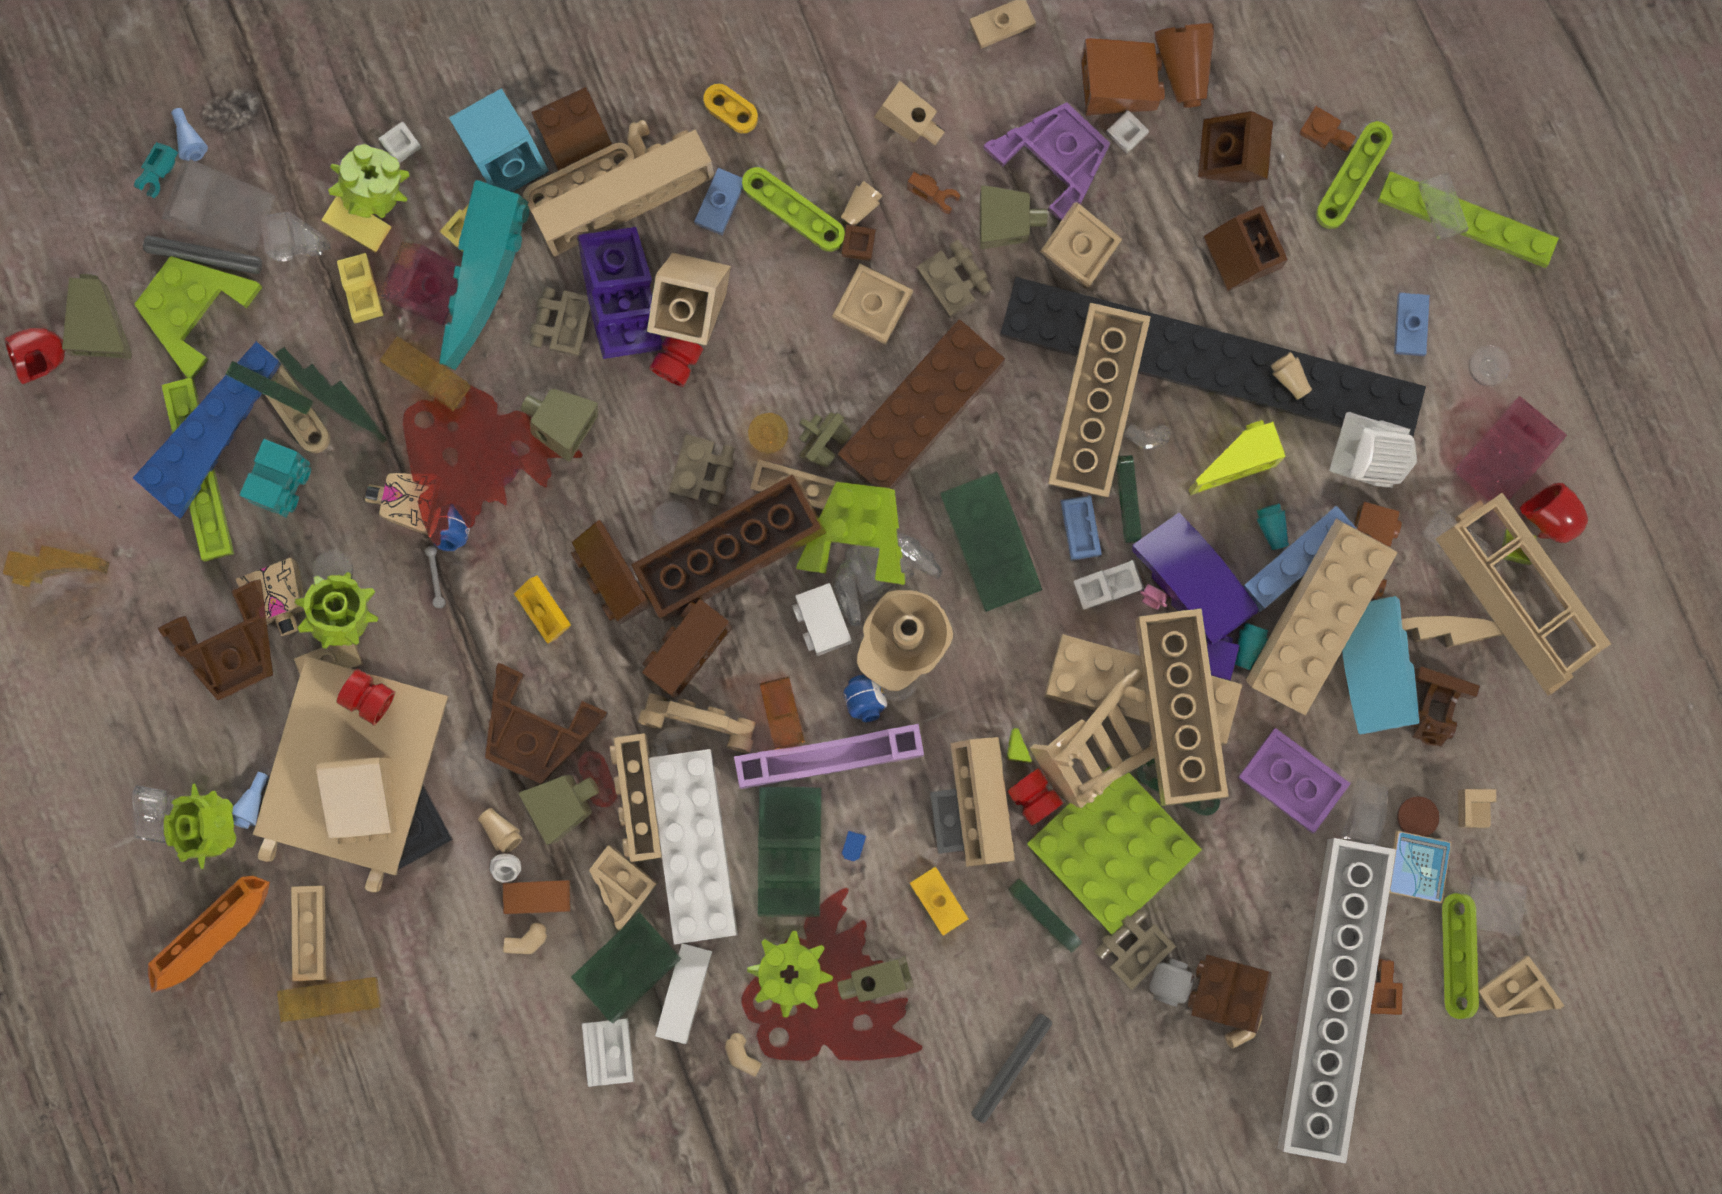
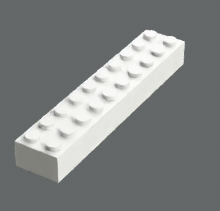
[1277,838,1396,1163]

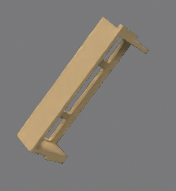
[1436,493,1611,696]

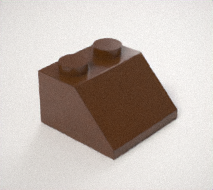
[531,87,612,171]
[1198,111,1273,183]

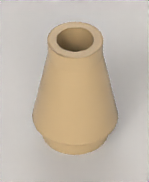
[841,181,882,226]
[1271,352,1312,400]
[478,808,522,854]

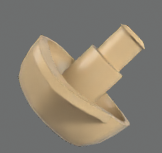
[857,590,953,691]

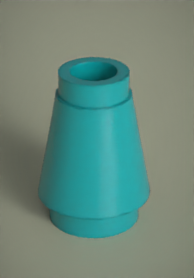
[1256,503,1289,550]
[1235,623,1269,670]

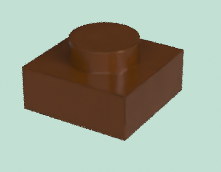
[842,225,876,261]

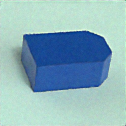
[842,831,866,862]

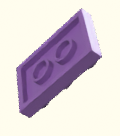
[1238,728,1351,834]

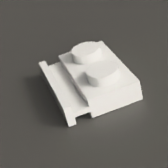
[582,1018,634,1087]

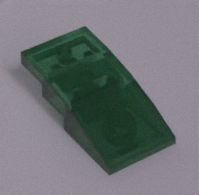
[275,347,388,443]
[940,471,1042,612]
[758,787,821,917]

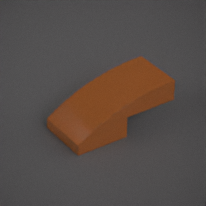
[503,880,570,914]

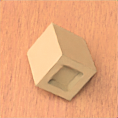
[1458,789,1496,828]

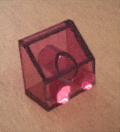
[378,241,458,325]

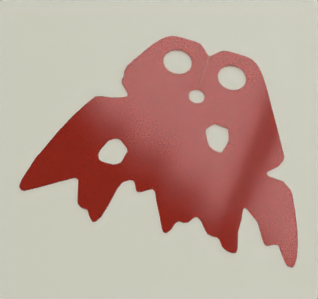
[403,381,583,546]
[741,888,922,1061]

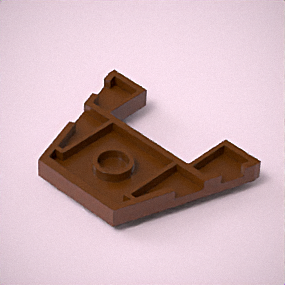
[158,579,273,701]
[485,662,608,784]

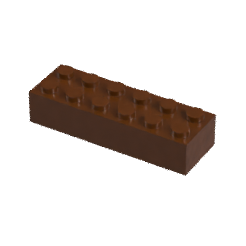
[838,319,1005,489]
[631,474,827,622]

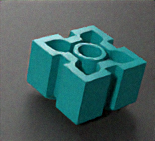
[239,439,311,518]

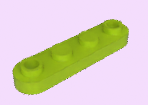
[1316,121,1393,229]
[742,167,845,252]
[1442,893,1479,1019]

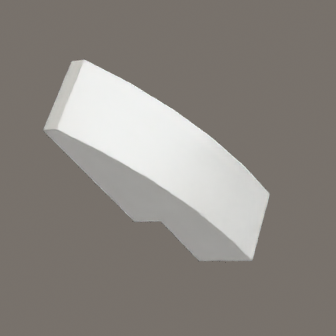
[655,943,712,1044]

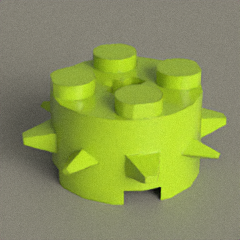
[328,144,409,218]
[294,572,378,649]
[163,784,236,869]
[747,931,833,1017]

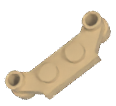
[638,693,756,754]

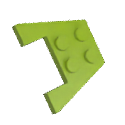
[134,256,262,380]
[796,482,905,585]

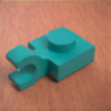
[134,142,179,198]

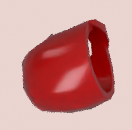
[4,328,65,385]
[1519,483,1588,543]

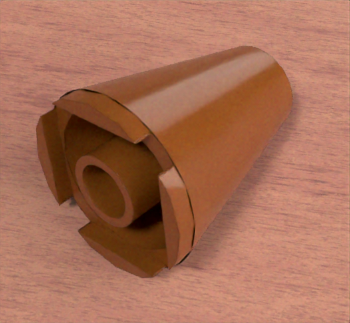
[1154,23,1215,108]

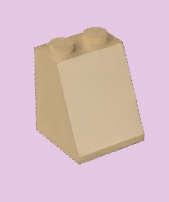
[647,253,731,345]
[316,758,397,844]

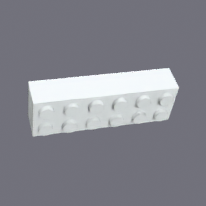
[649,749,738,944]

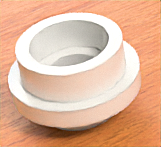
[490,854,521,883]

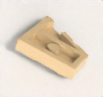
[589,845,658,931]
[1478,956,1564,1018]

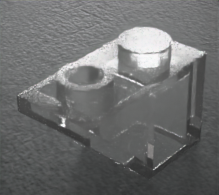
[260,212,331,261]

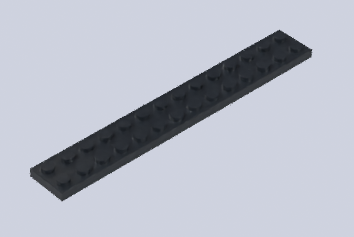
[1000,277,1426,437]

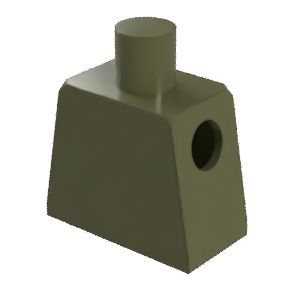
[980,185,1048,249]
[521,389,598,462]
[518,775,599,845]
[837,955,914,1003]

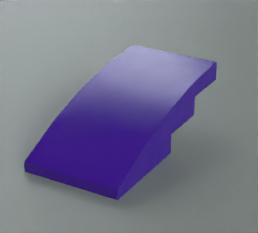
[577,227,662,359]
[1132,513,1259,645]

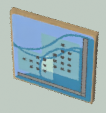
[1389,831,1452,903]

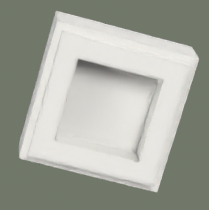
[1106,110,1149,154]
[378,121,422,163]

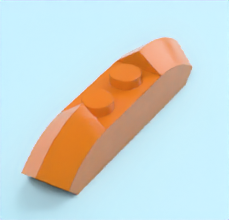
[148,876,270,993]

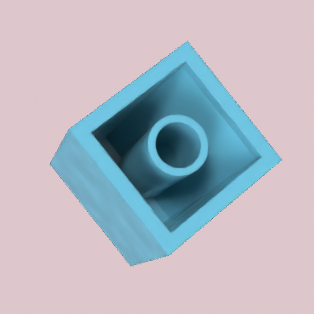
[449,88,549,192]

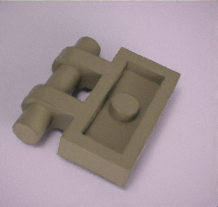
[916,239,992,318]
[530,287,591,357]
[669,434,735,506]
[1094,909,1176,990]

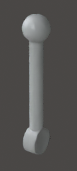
[425,545,446,609]

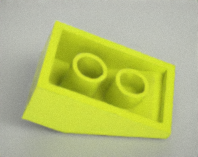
[1188,420,1286,495]

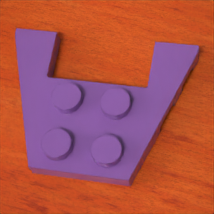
[983,102,1110,222]

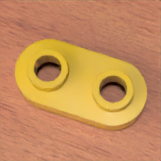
[703,84,758,133]

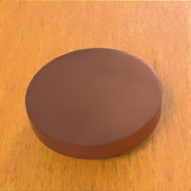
[1397,796,1439,837]

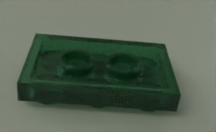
[571,912,682,1024]

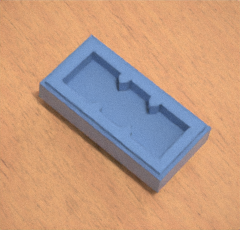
[694,168,743,235]
[1394,293,1430,356]
[1060,495,1102,561]

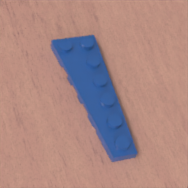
[133,341,281,519]

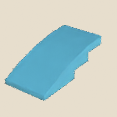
[1342,596,1419,735]

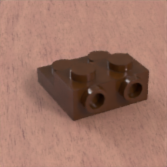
[1188,955,1272,1033]

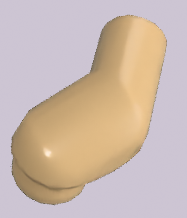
[725,1033,762,1077]

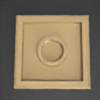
[1040,202,1122,288]
[832,264,913,345]

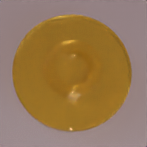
[748,413,789,454]

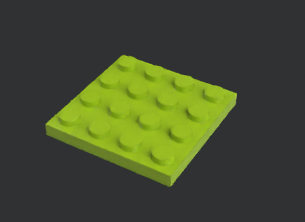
[1027,766,1202,935]

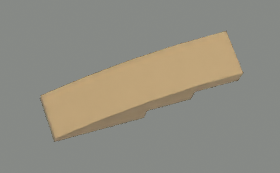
[1402,616,1504,648]

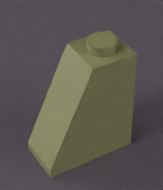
[62,274,132,359]

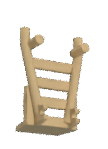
[1030,668,1154,808]

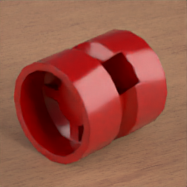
[649,336,704,387]
[336,669,396,726]
[1006,768,1064,826]

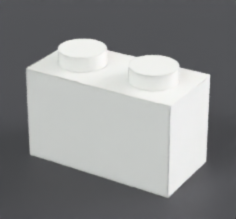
[792,583,852,656]

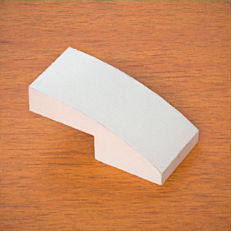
[1074,560,1145,610]

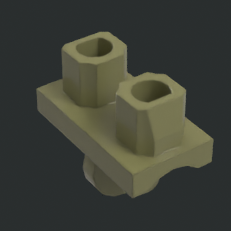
[798,412,852,468]

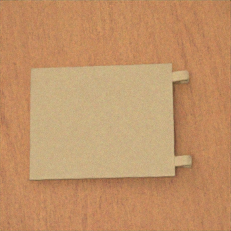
[253,656,449,892]

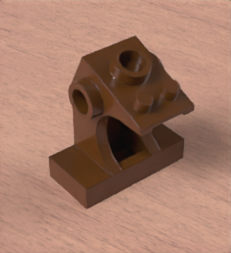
[1409,667,1480,747]

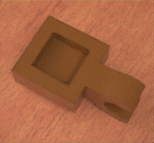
[1299,106,1356,152]
[907,172,961,214]
[1370,959,1403,1015]

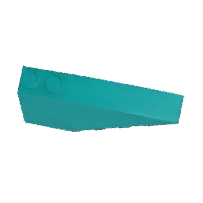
[439,180,530,370]

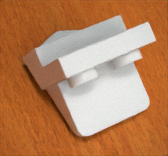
[1329,412,1417,488]

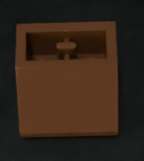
[1203,205,1288,292]

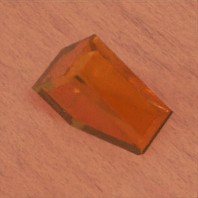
[759,676,805,749]

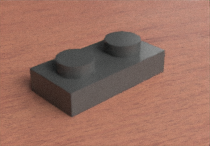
[930,789,964,854]

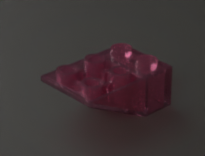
[1453,396,1567,501]

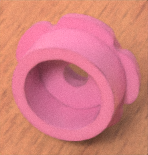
[1140,584,1169,610]

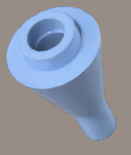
[171,108,208,162]
[232,772,269,829]

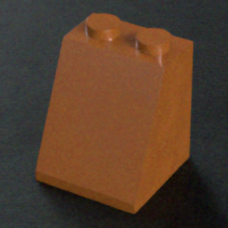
[1081,38,1165,116]

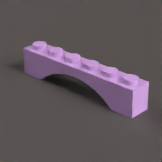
[734,724,924,789]

